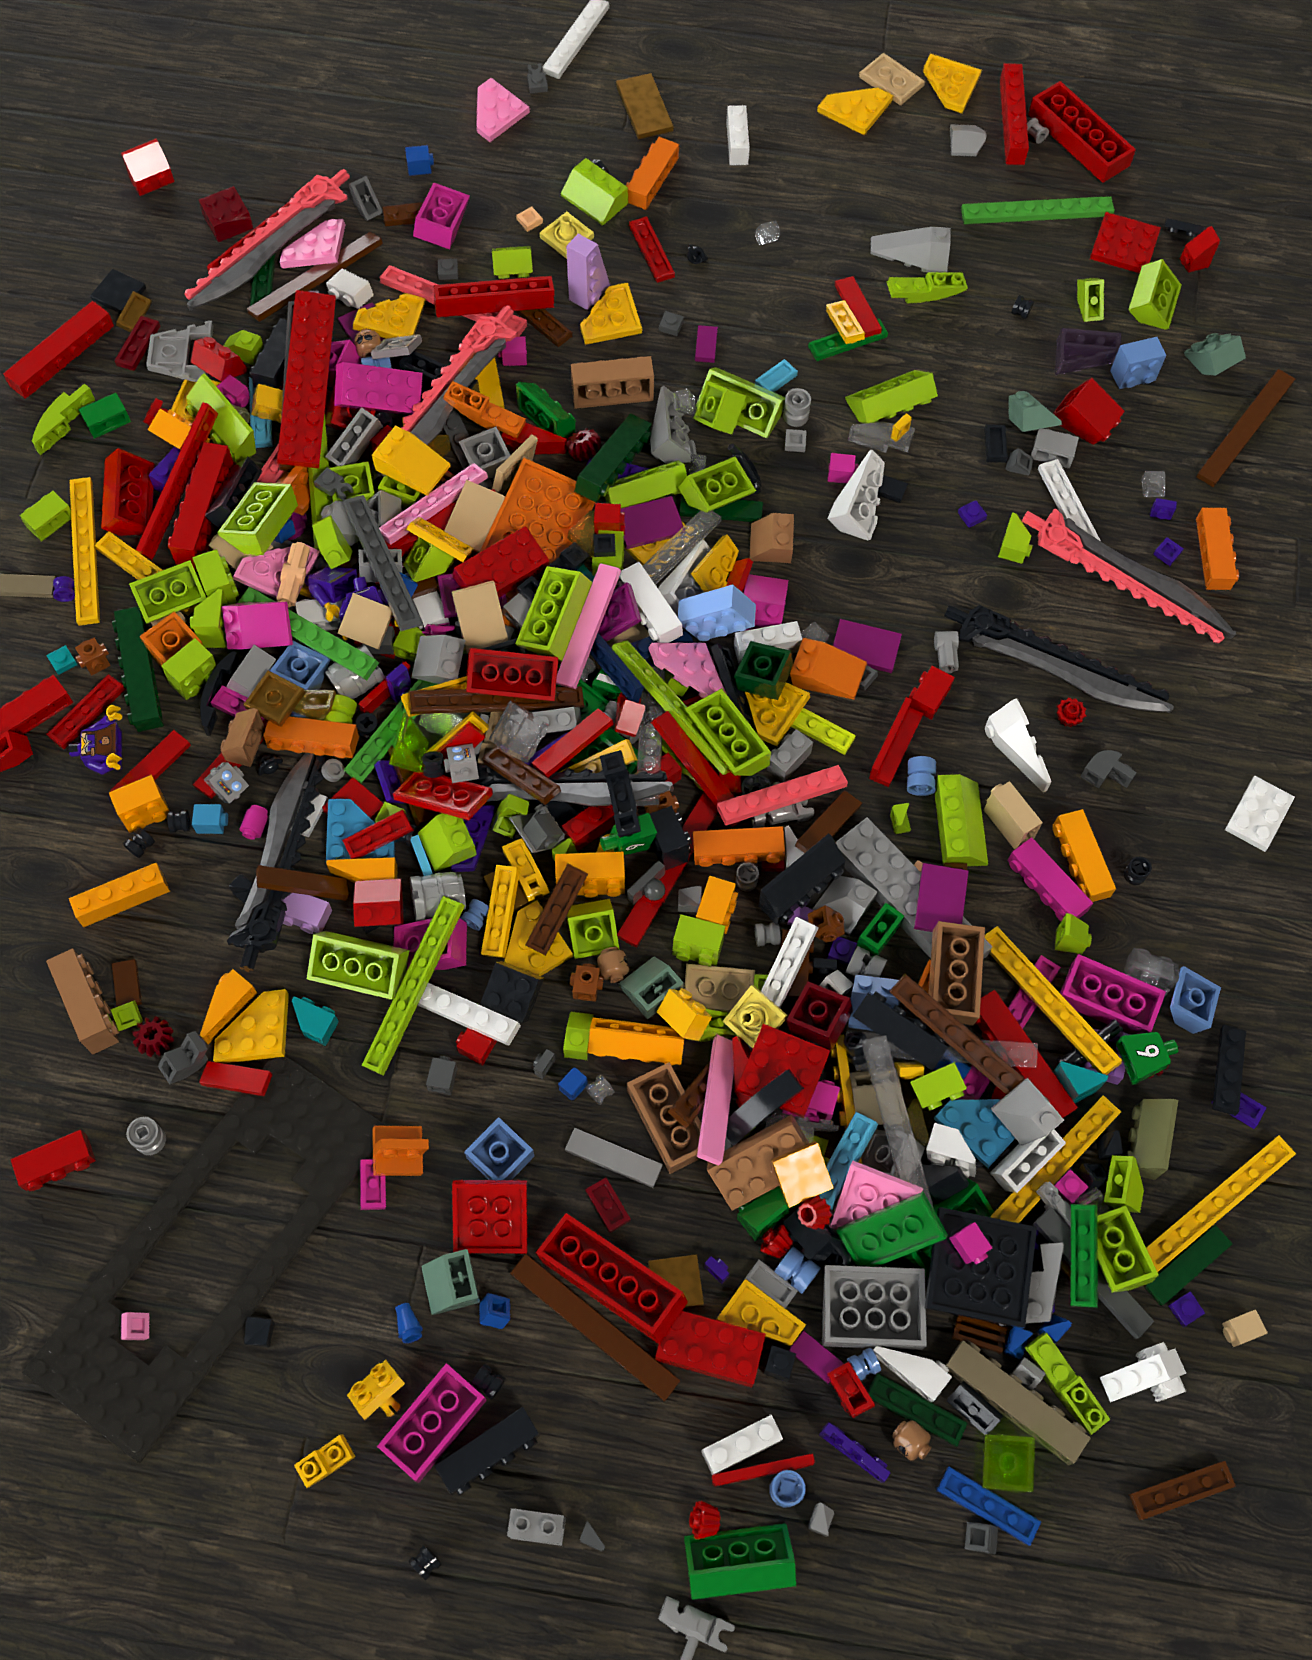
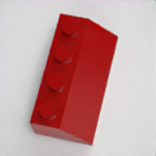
[101,448,154,536]
[466,648,558,701]

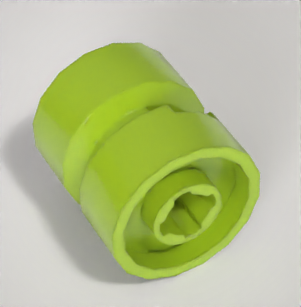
[323,695,357,724]

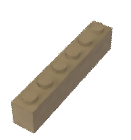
[945,1341,1091,1465]

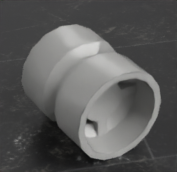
[783,388,811,427]
[845,946,887,977]
[126,1117,166,1155]

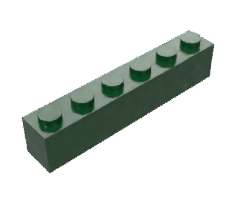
[574,413,652,502]
[112,606,164,732]

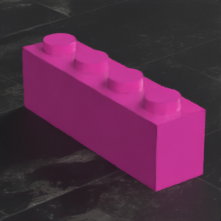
[1007,837,1093,921]

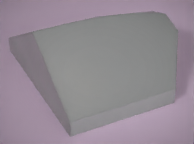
[950,124,986,156]

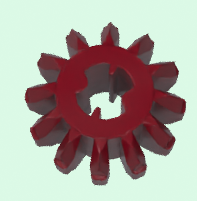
[566,428,602,461]
[133,1016,174,1057]

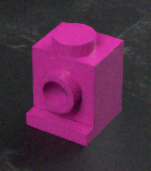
[217,375,250,407]

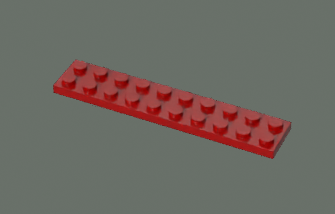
[277,290,336,469]

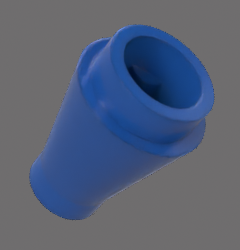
[395,1303,423,1343]

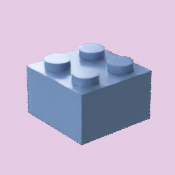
[1110,337,1166,389]
[464,1117,534,1180]

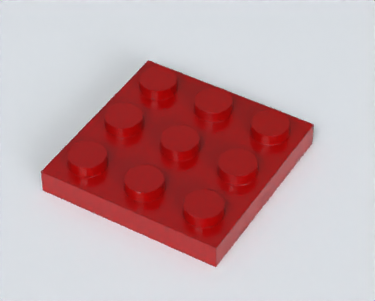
[1090,212,1161,273]
[736,1024,830,1118]
[452,1180,528,1254]

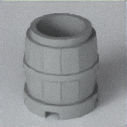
[325,644,385,699]
[410,872,466,921]

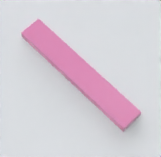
[379,463,488,545]
[556,563,621,690]
[697,1035,734,1166]

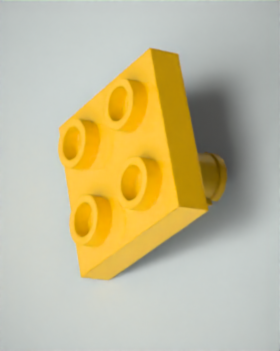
[347,1360,405,1420]

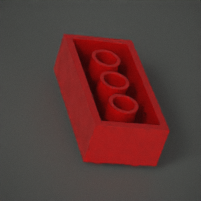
[453,526,549,598]
[655,1311,766,1388]

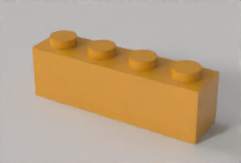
[1053,809,1116,902]
[69,863,170,927]
[588,1017,684,1065]

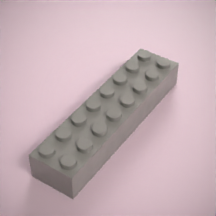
[835,817,992,959]

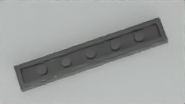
[1033,1207,1154,1339]

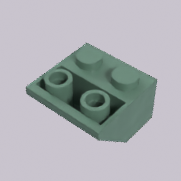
[1184,333,1246,375]
[618,957,684,1019]
[421,1249,481,1315]

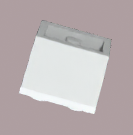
[926,1123,976,1178]

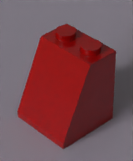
[1053,378,1125,445]

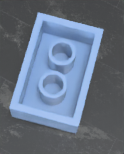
[678,585,756,641]

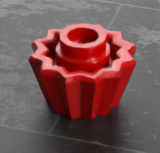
[1057,697,1087,727]
[797,1195,832,1230]
[760,1224,793,1259]
[689,1501,720,1539]

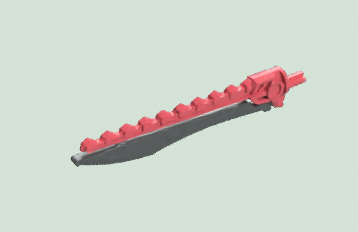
[185,169,350,311]
[381,305,517,476]
[1022,509,1236,643]

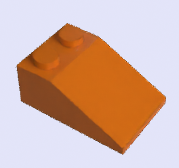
[790,638,867,700]

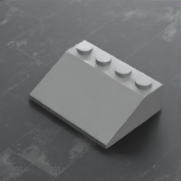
[822,1265,927,1350]

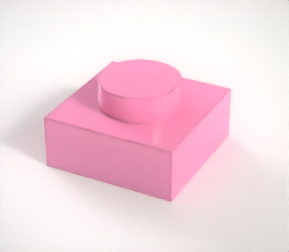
[121,1312,149,1340]

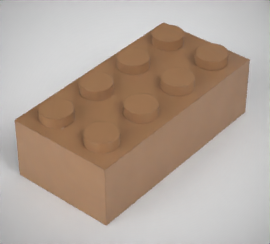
[571,356,654,409]
[928,921,985,1025]
[46,948,120,1054]
[627,1062,702,1174]
[707,1114,810,1211]

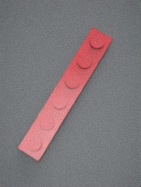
[717,765,848,826]

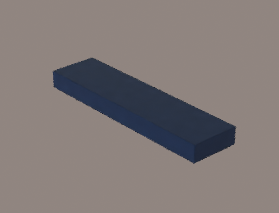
[590,633,644,703]

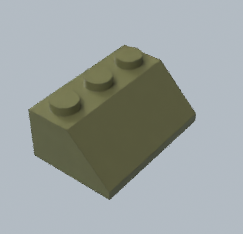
[1125,1099,1178,1180]

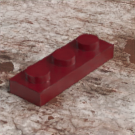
[114,316,160,371]

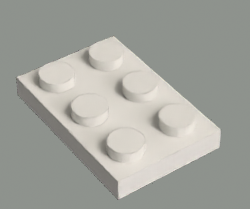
[1225,776,1295,852]

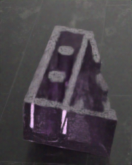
[1055,328,1121,375]

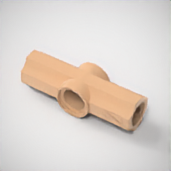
[276,542,310,608]

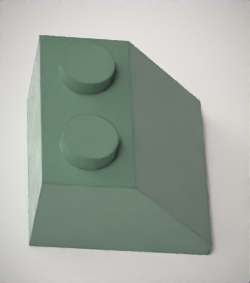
[1009,391,1062,432]

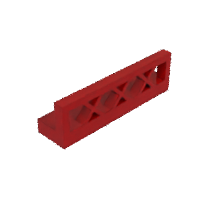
[869,697,923,787]

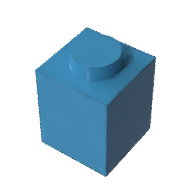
[192,804,228,834]

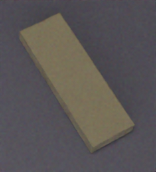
[0,574,56,598]

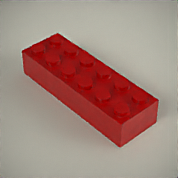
[1028,81,1136,183]
[168,442,234,572]
[536,1213,688,1344]

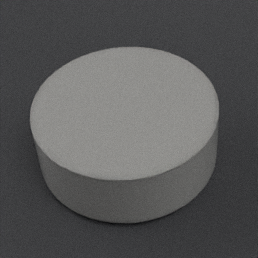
[321,759,345,782]

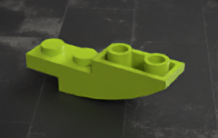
[887,272,968,303]
[32,384,95,455]
[1024,1332,1110,1435]

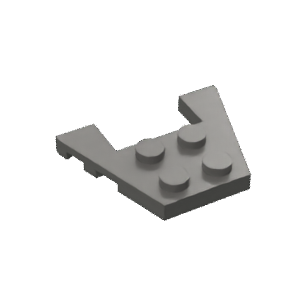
[146,321,213,382]
[999,1242,1064,1326]

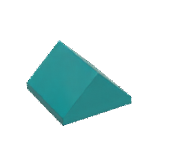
[1053,1061,1108,1103]

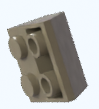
[850,1068,905,1125]

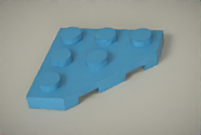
[326,799,395,860]
[934,1099,1015,1168]

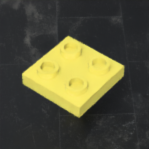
[540,212,594,259]
[722,985,788,1048]

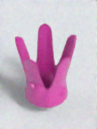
[422,622,455,636]

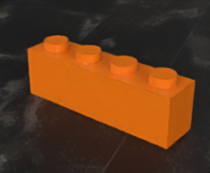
[625,137,679,210]
[1196,508,1239,590]
[263,716,359,758]
[693,826,785,867]

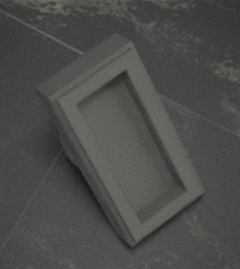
[628,861,665,905]

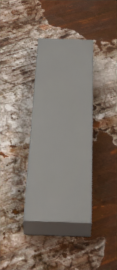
[565,1128,663,1188]

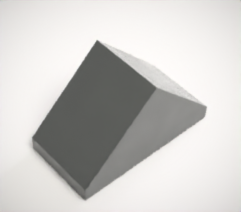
[349,176,383,221]

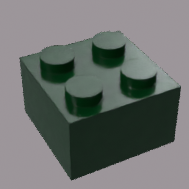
[735,641,793,700]

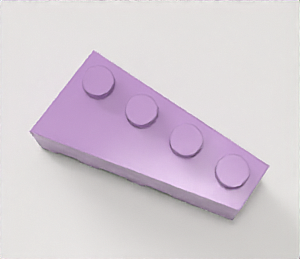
[566,233,610,310]

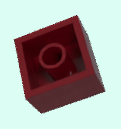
[199,186,254,242]
[786,982,853,1050]

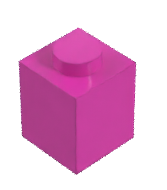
[498,337,527,366]
[828,453,859,484]
[1054,1169,1088,1205]
[949,1222,992,1264]

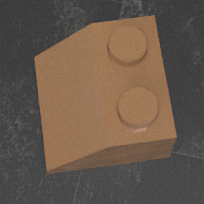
[750,513,794,563]
[221,708,265,767]

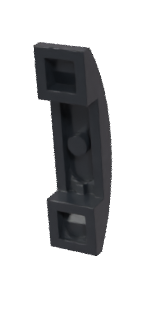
[517,542,590,603]
[200,651,239,736]
[600,750,641,838]
[726,1069,804,1146]

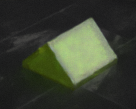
[389,712,429,773]
[983,1434,1035,1493]

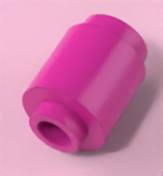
[240,805,268,840]

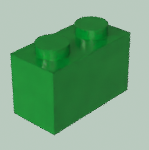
[79,393,131,439]
[857,903,905,956]

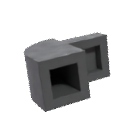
[1080,750,1137,789]
[158,1031,208,1084]

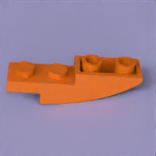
[443,381,526,438]

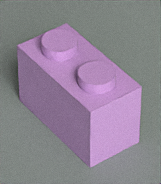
[283,893,332,934]

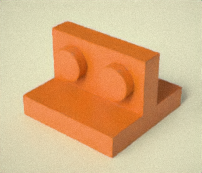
[276,466,311,515]
[373,1126,429,1176]

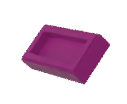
[695,325,718,363]
[789,1331,843,1384]

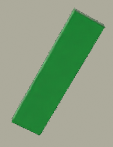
[808,318,888,361]
[1071,1204,1098,1308]

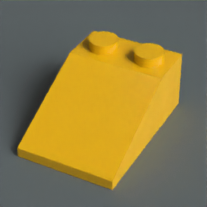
[372,425,450,496]

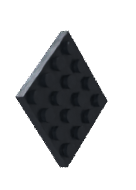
[924,1207,1037,1328]

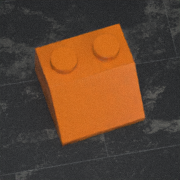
[140,611,203,668]

